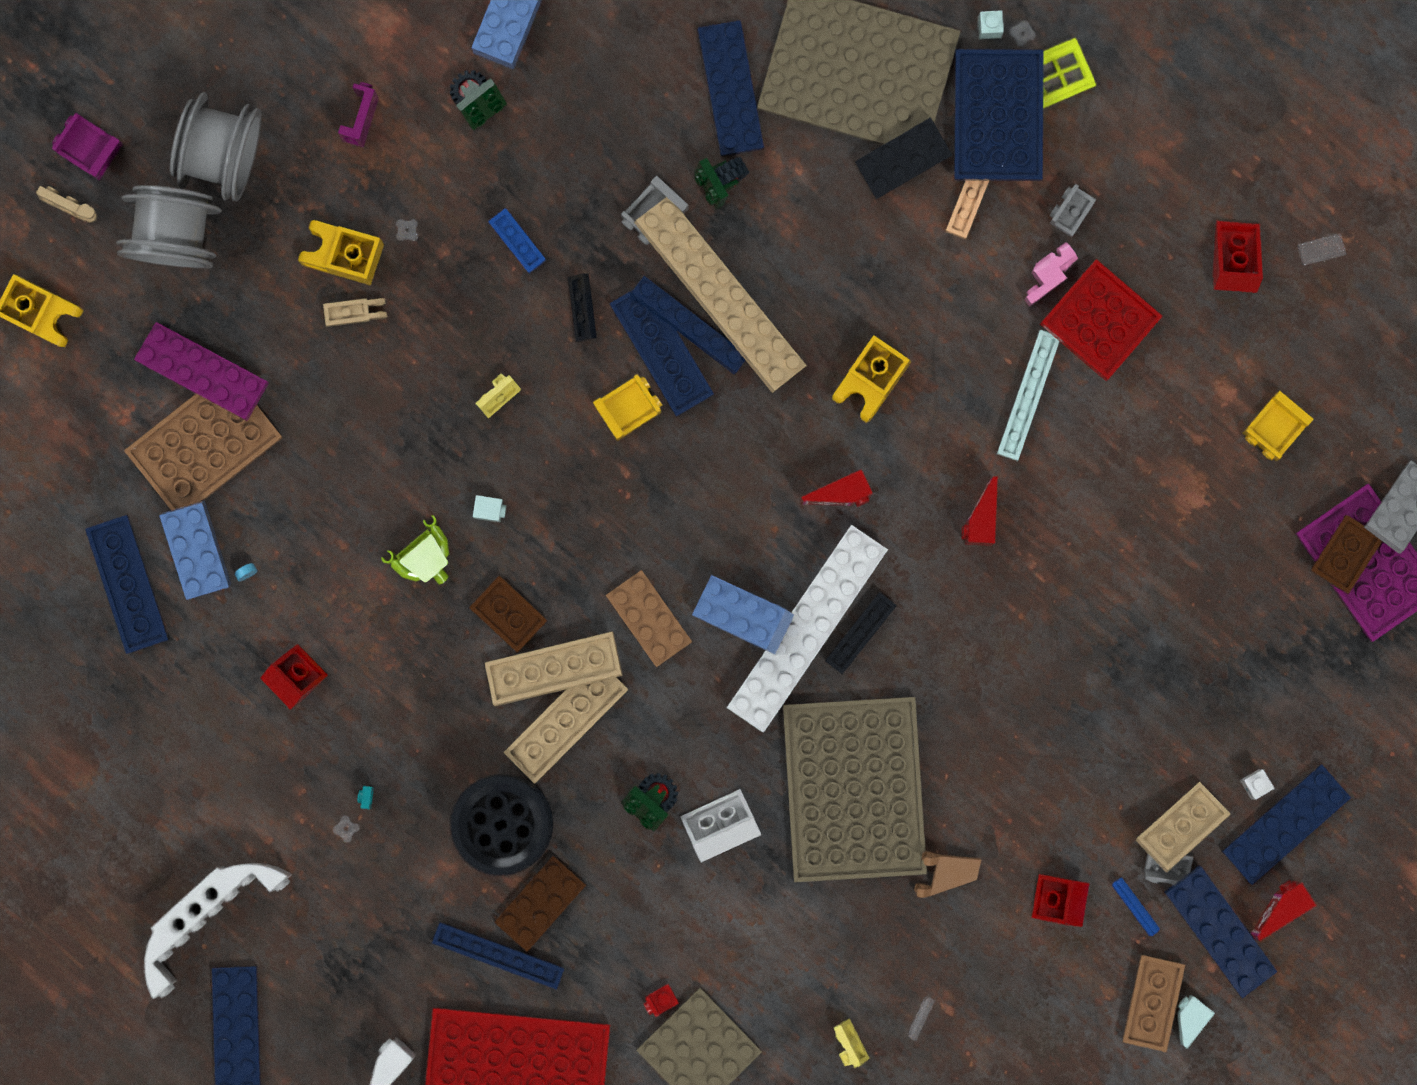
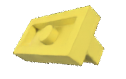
[476,374,521,418]
[834,1019,870,1068]

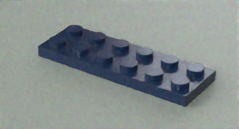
[698,20,764,157]
[610,289,714,417]
[85,515,169,654]
[1221,764,1351,885]
[1164,865,1277,998]
[212,966,261,1085]

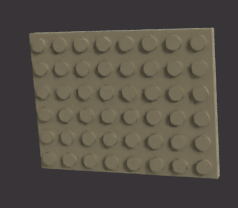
[757,0,960,145]
[783,697,927,882]

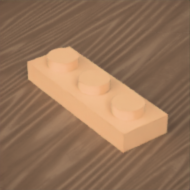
[946,181,989,240]

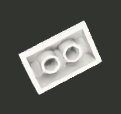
[680,789,761,862]

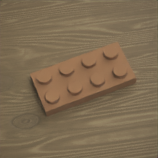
[606,570,692,668]
[1122,955,1185,1052]

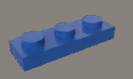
[488,208,546,274]

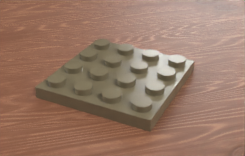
[637,988,762,1085]

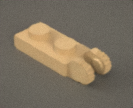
[36,186,97,223]
[323,298,387,327]

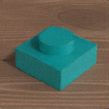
[357,786,374,809]

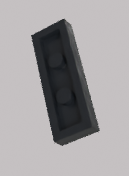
[568,273,597,342]

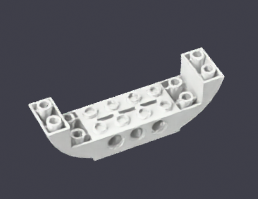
[145,863,292,999]

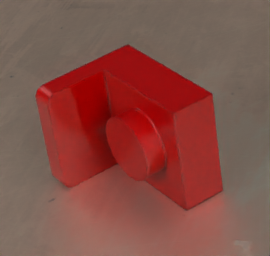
[643,983,679,1017]

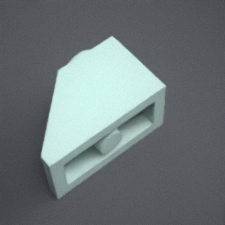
[1177,995,1215,1048]

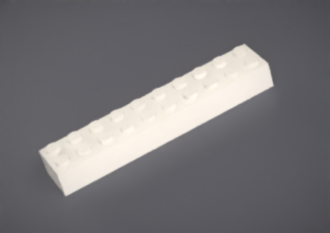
[727,525,888,733]

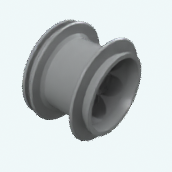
[170,92,262,202]
[116,186,222,269]

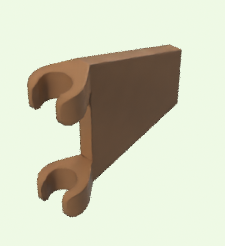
[914,851,981,898]

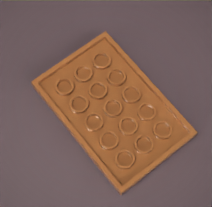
[124,394,283,510]

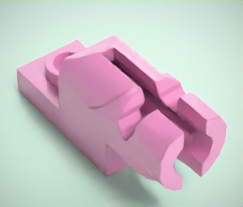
[1025,242,1078,307]

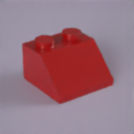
[260,644,328,710]
[1032,874,1089,927]

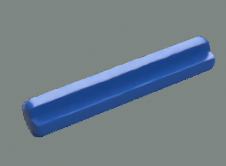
[1112,878,1160,936]

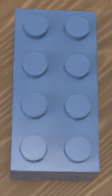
[471,0,542,69]
[159,500,231,600]
[692,575,794,655]

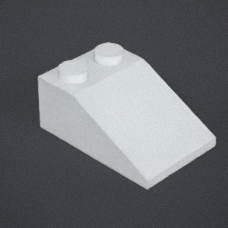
[370,1037,416,1085]

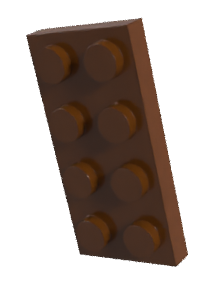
[494,856,586,952]

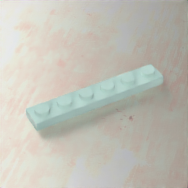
[997,330,1059,461]

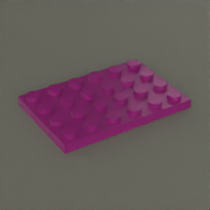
[1295,483,1417,642]

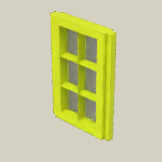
[1043,38,1096,109]

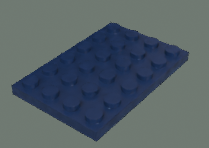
[954,49,1044,181]

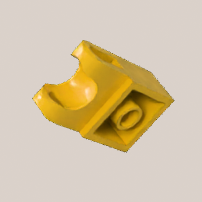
[298,220,384,285]
[0,274,84,347]
[832,335,911,423]

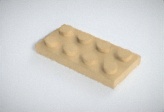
[1136,782,1230,873]

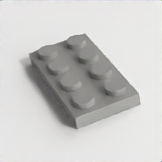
[1364,461,1417,554]

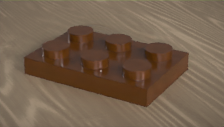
[1310,515,1382,594]
[469,576,548,653]

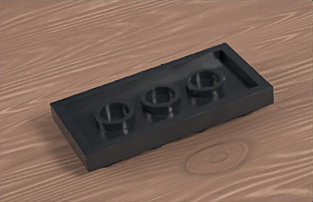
[855,117,952,200]

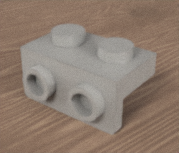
[1050,184,1096,237]
[1144,852,1193,885]

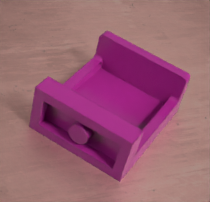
[338,82,379,148]
[52,113,123,180]

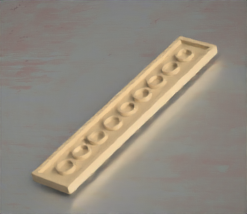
[634,197,807,393]

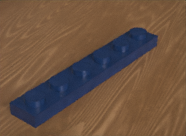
[630,276,745,374]
[432,922,565,990]

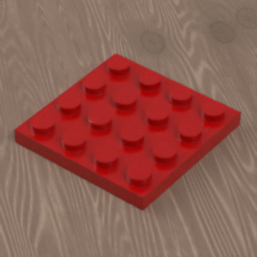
[1040,259,1163,381]

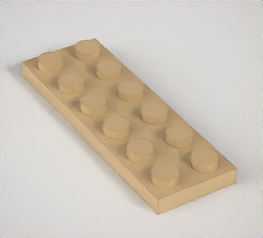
[485,632,623,706]
[503,677,628,784]

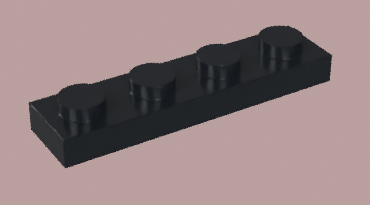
[825,592,897,675]

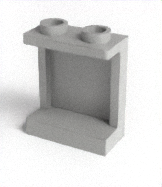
[621,176,689,245]

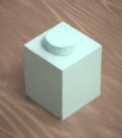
[978,11,1003,39]
[473,495,507,522]

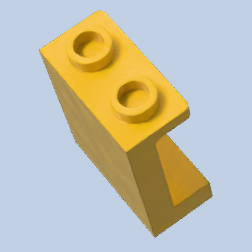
[593,374,662,441]
[1243,391,1314,461]

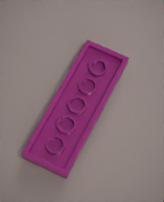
[134,322,269,421]

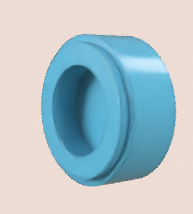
[234,563,258,582]

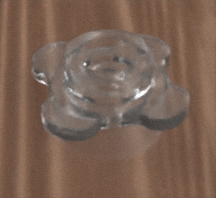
[1010,20,1036,46]
[396,219,418,241]
[333,816,360,842]

